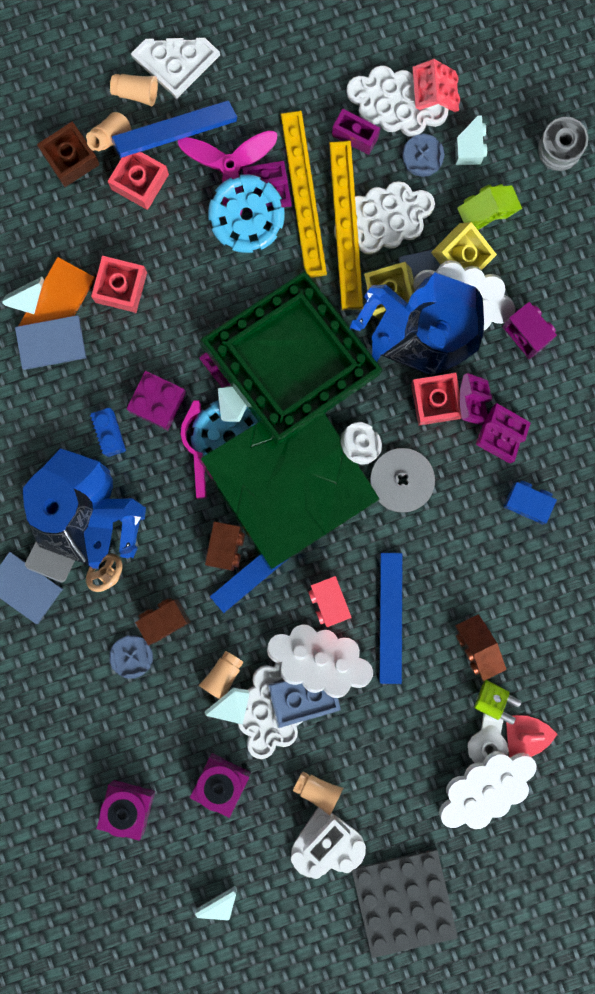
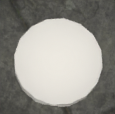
[341,422,382,465]

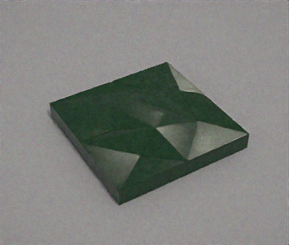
[200,271,382,446]
[200,414,380,570]

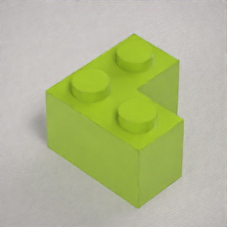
[457,184,522,230]

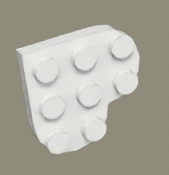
[291,807,366,879]

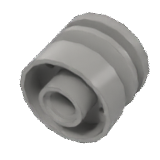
[538,117,588,171]

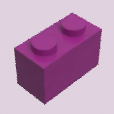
[332,109,380,155]

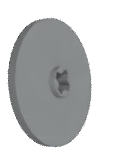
[370,448,435,513]

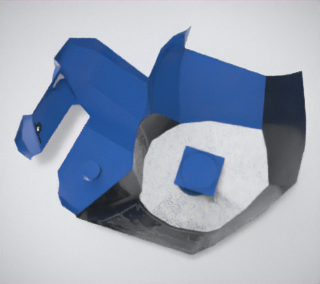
[350,272,484,375]
[23,448,146,569]

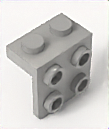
[25,542,75,583]

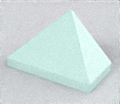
[2,277,44,314]
[218,386,247,422]
[205,688,249,724]
[195,886,237,920]

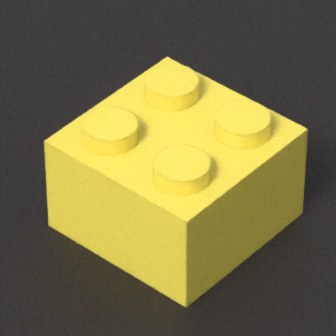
[431,222,497,270]
[364,262,414,320]

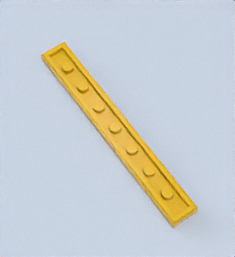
[281,111,327,278]
[329,141,363,311]

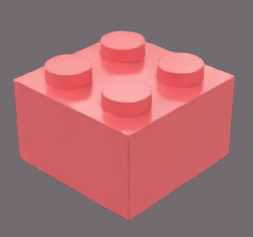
[108,152,169,210]
[91,256,147,313]
[411,373,461,426]
[308,576,352,627]

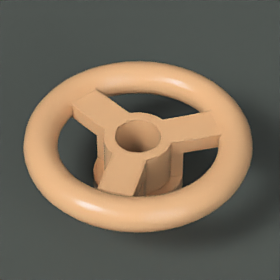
[86,553,122,592]

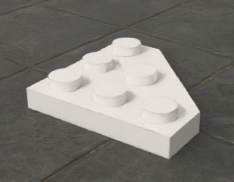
[131,38,220,99]

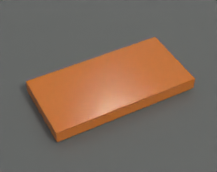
[18,257,96,327]

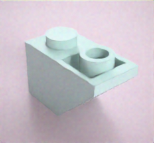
[455,116,487,165]

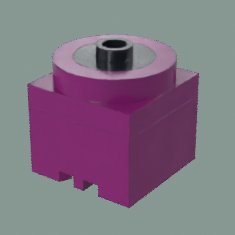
[190,753,251,818]
[96,780,155,841]

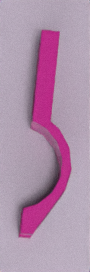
[180,400,207,499]

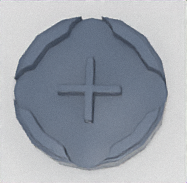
[402,133,445,177]
[110,635,153,678]

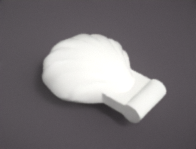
[468,713,509,763]

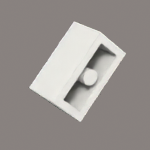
[303,815,351,868]

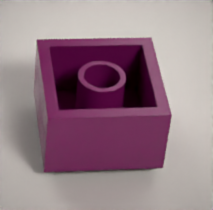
[502,302,557,359]
[126,371,186,431]

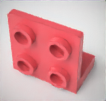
[413,59,460,112]

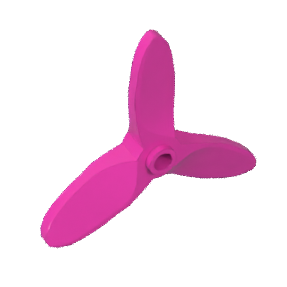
[178,131,277,216]

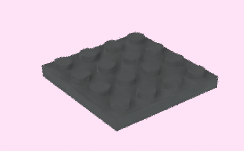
[352,848,458,958]

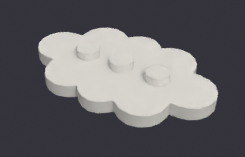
[346,66,449,137]
[334,181,435,255]
[413,260,515,330]
[267,625,373,698]
[238,662,303,759]
[439,751,536,829]

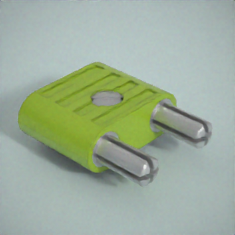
[474,680,521,724]

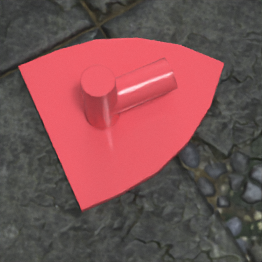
[506,715,558,757]

